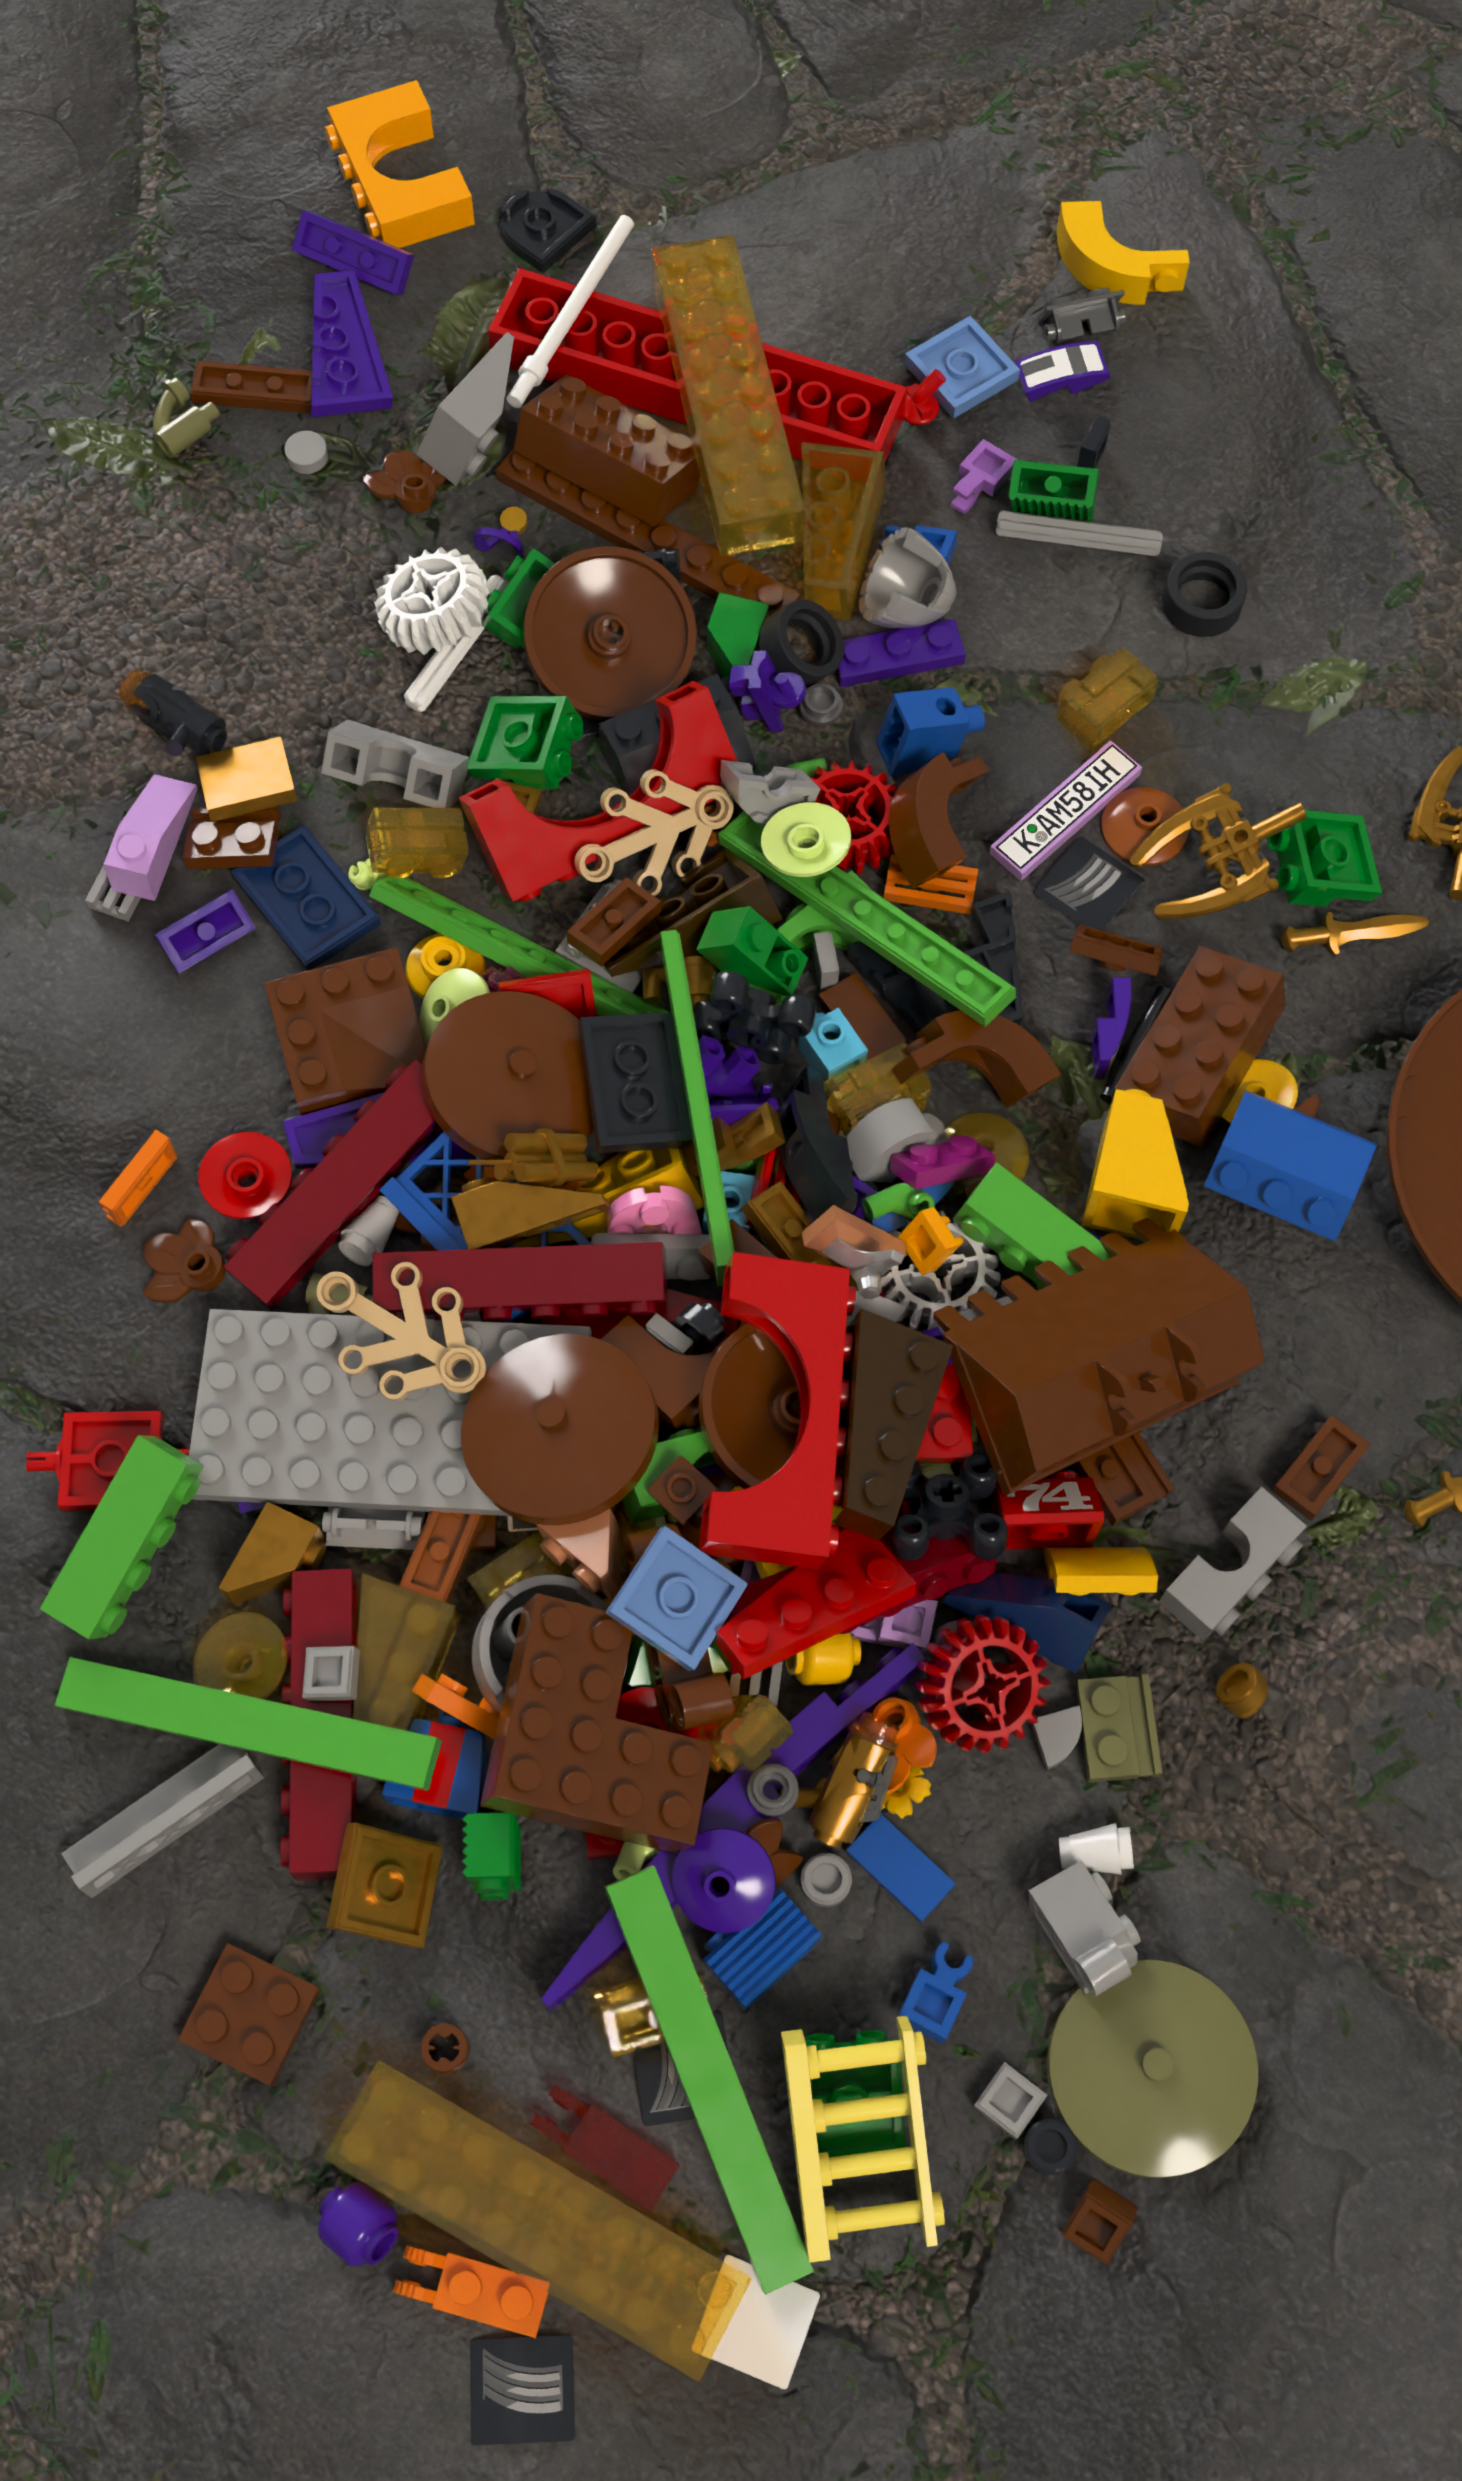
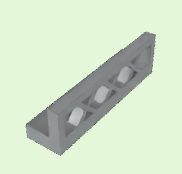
[61,1744,264,1898]

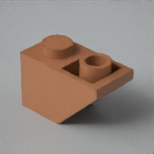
[536,1508,622,1601]

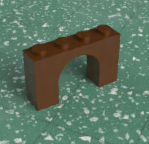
[601,1219,777,1433]

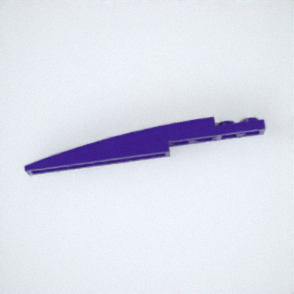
[541,1643,926,2013]

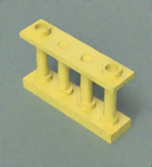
[781,2016,945,2263]

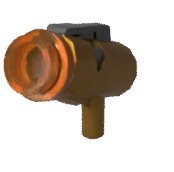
[781,1711,900,1848]

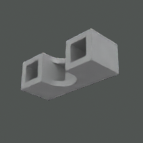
[321,719,470,812]
[1159,1486,1306,1642]

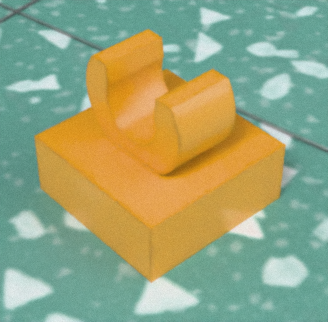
[897,1207,964,1276]

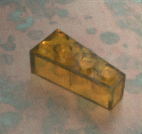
[802,442,887,621]

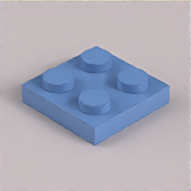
[904,315,1020,419]
[606,1526,748,1671]

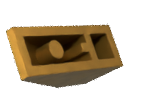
[451,1178,611,1249]

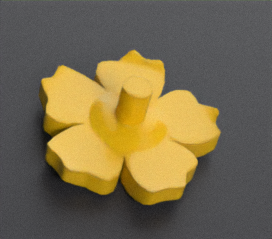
[882,1766,931,1819]

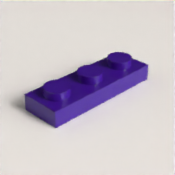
[292,210,414,295]
[836,619,966,688]

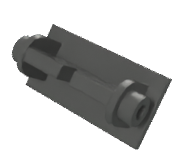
[1037,288,1126,344]

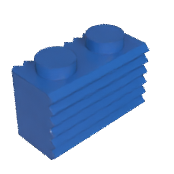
[703,1889,822,2011]

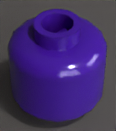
[318,2182,399,2267]

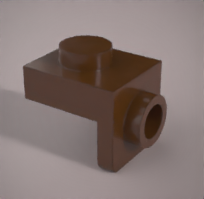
[648,1456,717,1534]

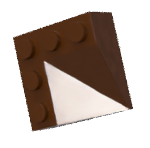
[264,947,426,1116]

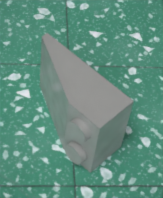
[416,332,514,486]

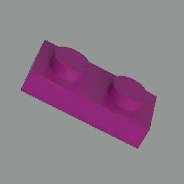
[890,1136,995,1190]

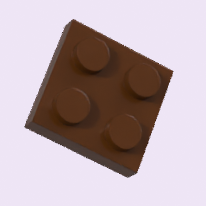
[178,1943,321,2087]

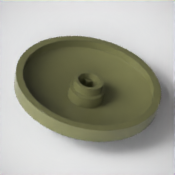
[1047,1960,1258,2178]

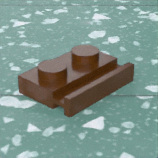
[182,806,282,870]
[1073,1432,1175,1526]

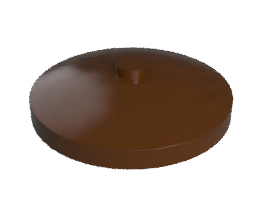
[523,546,697,721]
[422,991,594,1160]
[698,1324,847,1489]
[461,1334,659,1525]

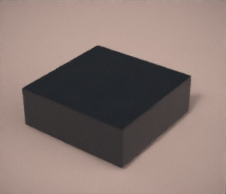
[1077,416,1111,469]

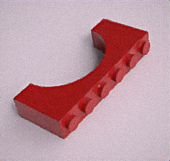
[459,681,738,902]
[699,1252,856,1569]

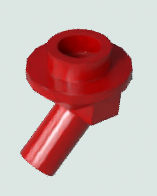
[904,369,946,425]

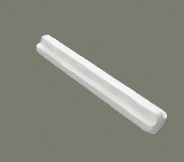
[404,575,509,712]

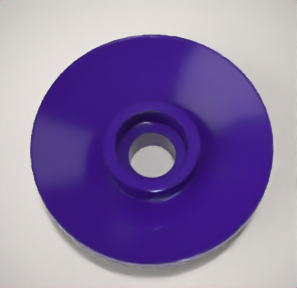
[672,1828,776,1933]

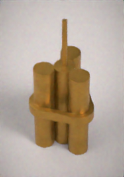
[468,1129,597,1186]

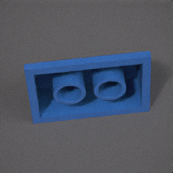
[1204,1090,1377,1242]

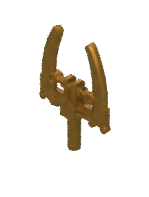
[1408,746,1462,900]
[1130,783,1308,919]

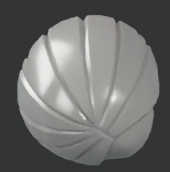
[859,527,957,629]

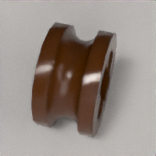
[420,2023,470,2074]

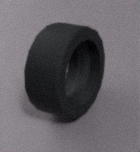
[1162,552,1247,637]
[759,599,844,688]

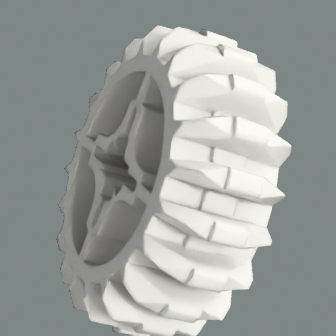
[374,547,490,655]
[881,1211,1001,1330]

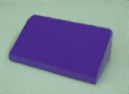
[153,889,256,974]

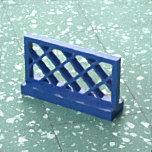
[379,1132,591,1323]

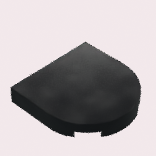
[500,189,597,273]

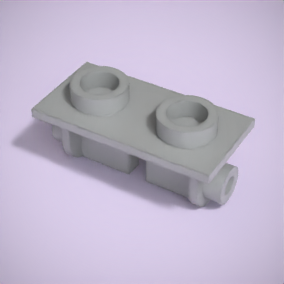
[322,1507,426,1550]

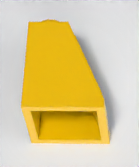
[1081,1089,1189,1240]

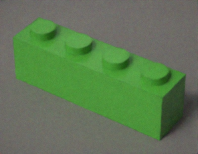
[953,1162,1111,1290]
[40,1435,204,1639]

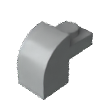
[846,1098,950,1183]

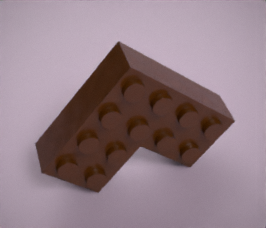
[480,1593,714,1854]

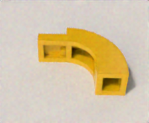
[1056,201,1190,305]

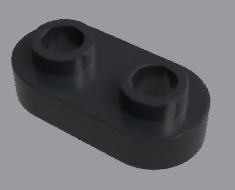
[672,1302,727,1355]

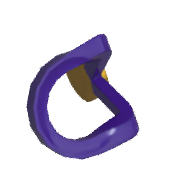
[473,506,528,560]

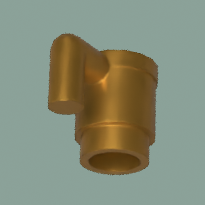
[643,956,719,1007]

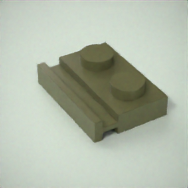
[1075,1674,1162,1783]

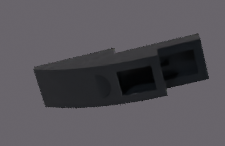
[777,1066,858,1220]

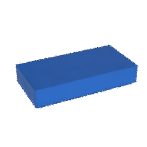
[846,1814,956,1924]

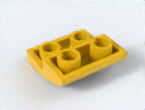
[1044,1547,1158,1596]

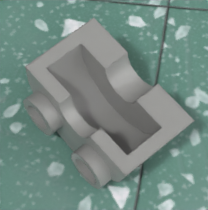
[720,760,821,825]

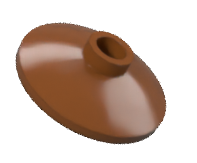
[1101,787,1189,866]

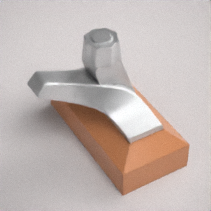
[802,1205,907,1300]

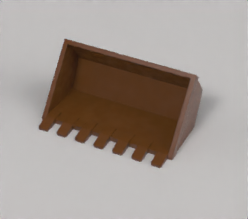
[933,1218,1265,1495]

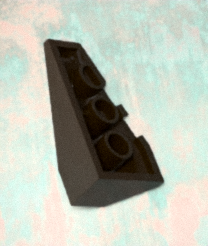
[601,848,782,977]

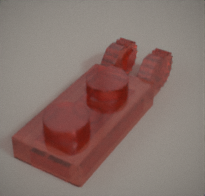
[530,2085,680,2212]

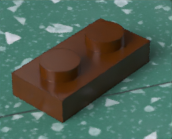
[567,877,661,966]
[1272,1415,1371,1521]

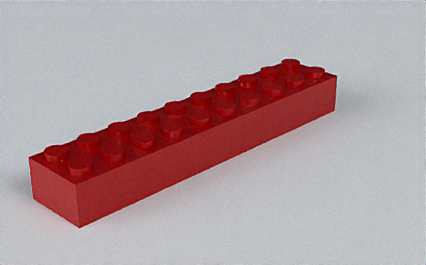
[488,268,907,483]

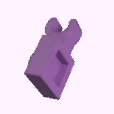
[951,439,1018,514]

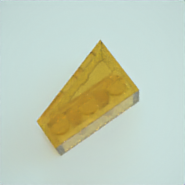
[353,1573,460,1731]

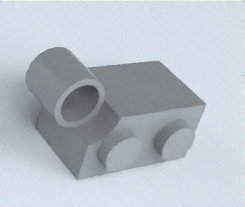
[1028,1860,1141,1997]

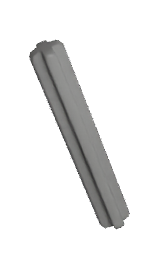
[996,511,1163,556]

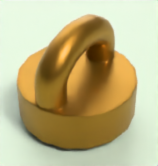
[1216,1662,1269,1719]

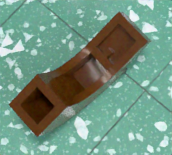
[889,752,989,889]
[891,1010,1061,1108]

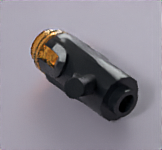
[119,670,227,756]

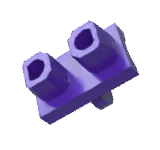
[729,650,806,732]
[698,1036,760,1100]

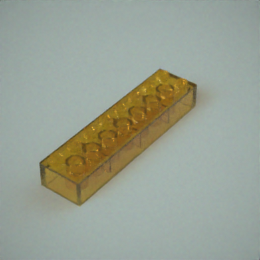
[651,235,805,556]
[323,2060,752,2382]

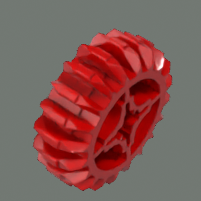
[810,760,898,875]
[914,1615,1051,1753]

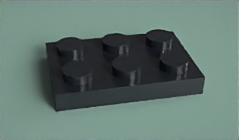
[578,1012,693,1153]

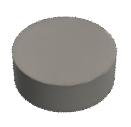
[285,431,328,474]
[800,1853,852,1907]

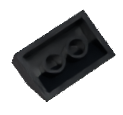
[599,674,756,796]

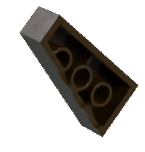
[832,1308,953,1541]

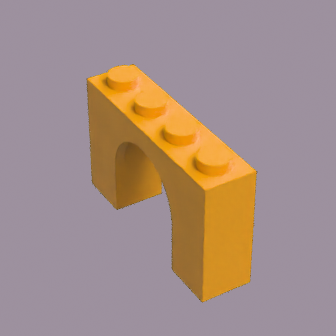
[324,80,475,248]

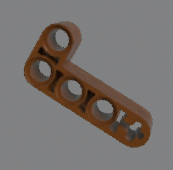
[623,1524,734,1730]

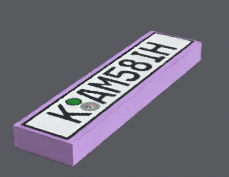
[989,740,1142,881]

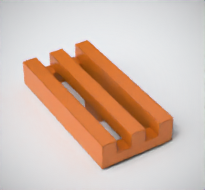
[884,855,978,915]
[99,1130,177,1227]

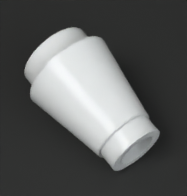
[338,1196,400,1266]
[1059,1823,1134,1875]

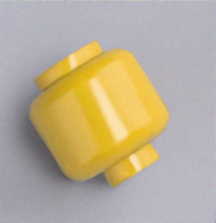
[785,1633,861,1686]

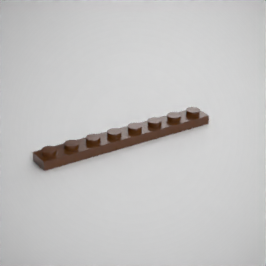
[496,448,800,616]

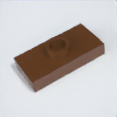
[1069,924,1164,976]

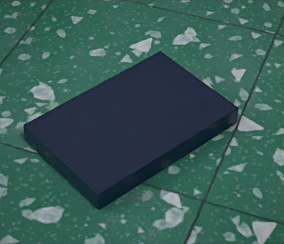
[230,824,381,971]

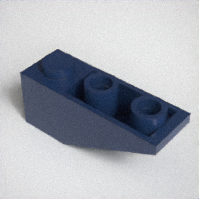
[944,1573,1112,1673]

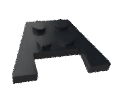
[847,891,1023,1032]

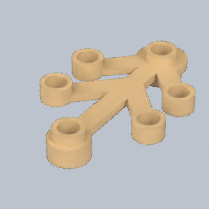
[574,769,734,896]
[317,1262,487,1401]

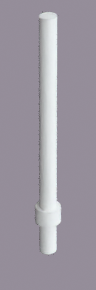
[507,215,634,408]

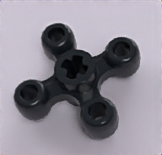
[692,971,817,1064]
[890,1454,1008,1561]

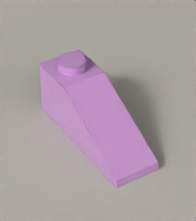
[104,774,197,901]

